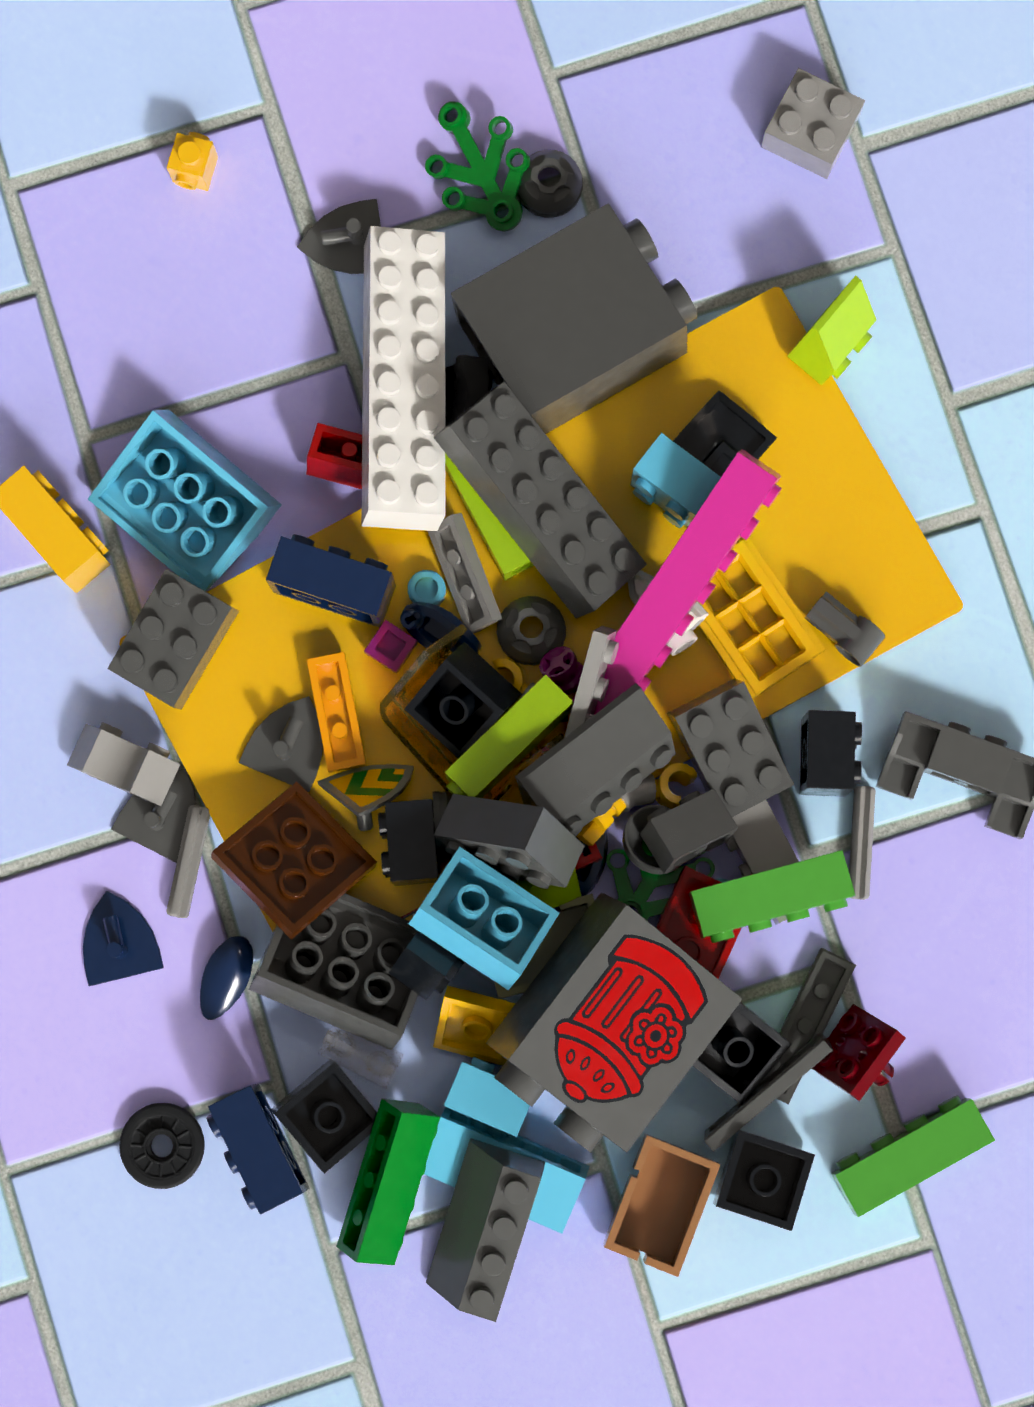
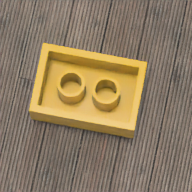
[0,465,111,594]

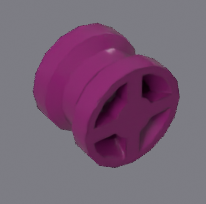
[539,646,583,695]

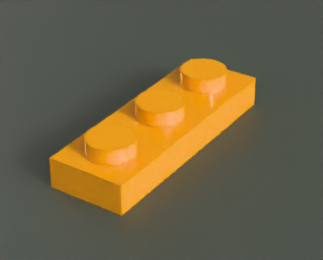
[306,652,367,773]

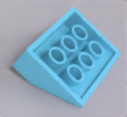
[88,409,282,592]

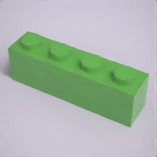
[689,850,856,943]
[831,1095,995,1217]

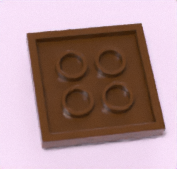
[211,781,377,940]

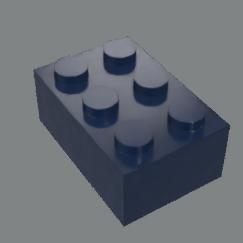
[266,534,396,628]
[206,1084,310,1215]

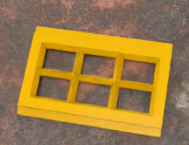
[698,538,826,699]

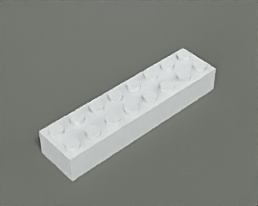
[361,226,445,531]

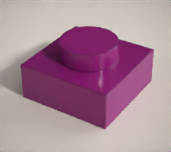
[364,619,418,674]

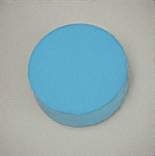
[408,570,446,606]

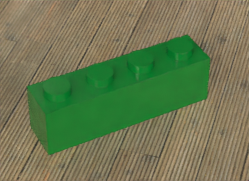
[336,1098,440,1265]

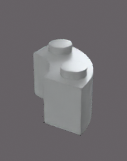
[67,722,180,806]

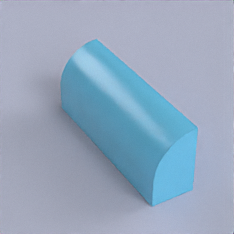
[424,1107,590,1234]

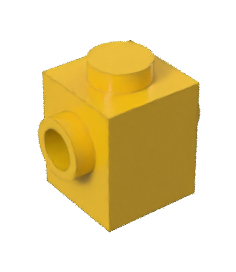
[167,132,218,191]

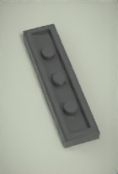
[760,948,856,1105]
[704,1033,833,1152]

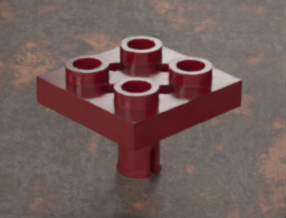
[812,1004,906,1102]

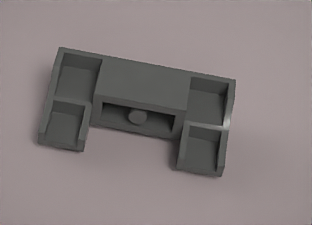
[875,711,1034,840]

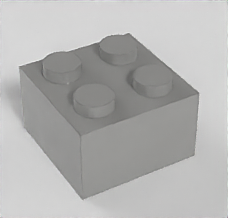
[761,68,865,179]

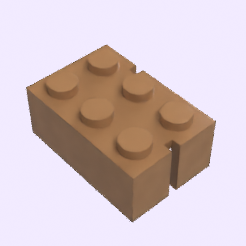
[603,1134,721,1277]

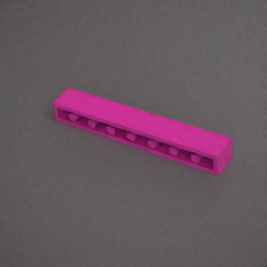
[572,449,782,715]

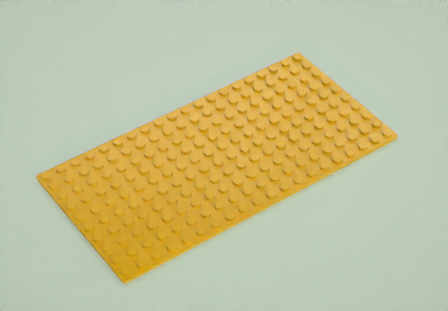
[119,287,963,932]

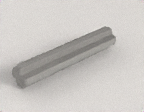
[849,786,876,900]
[166,805,210,918]

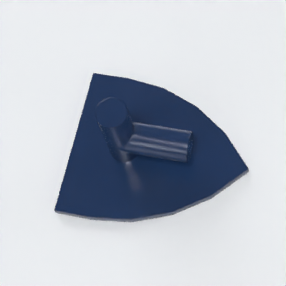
[83,891,164,987]

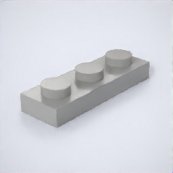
[428,513,502,633]
[564,626,619,738]

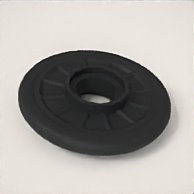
[119,1103,205,1189]

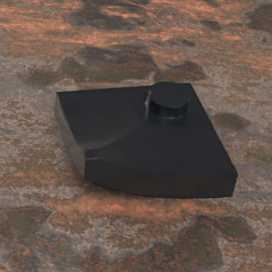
[673,390,777,477]

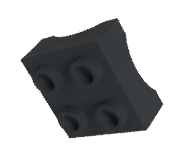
[445,355,493,427]

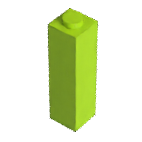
[445,453,534,581]
[445,674,573,798]

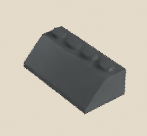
[515,683,676,837]
[426,1138,545,1322]

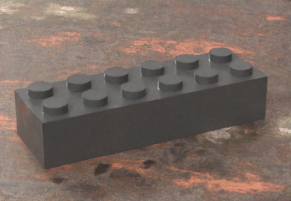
[433,382,647,619]

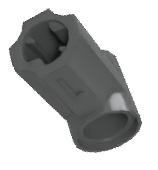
[805,591,886,667]

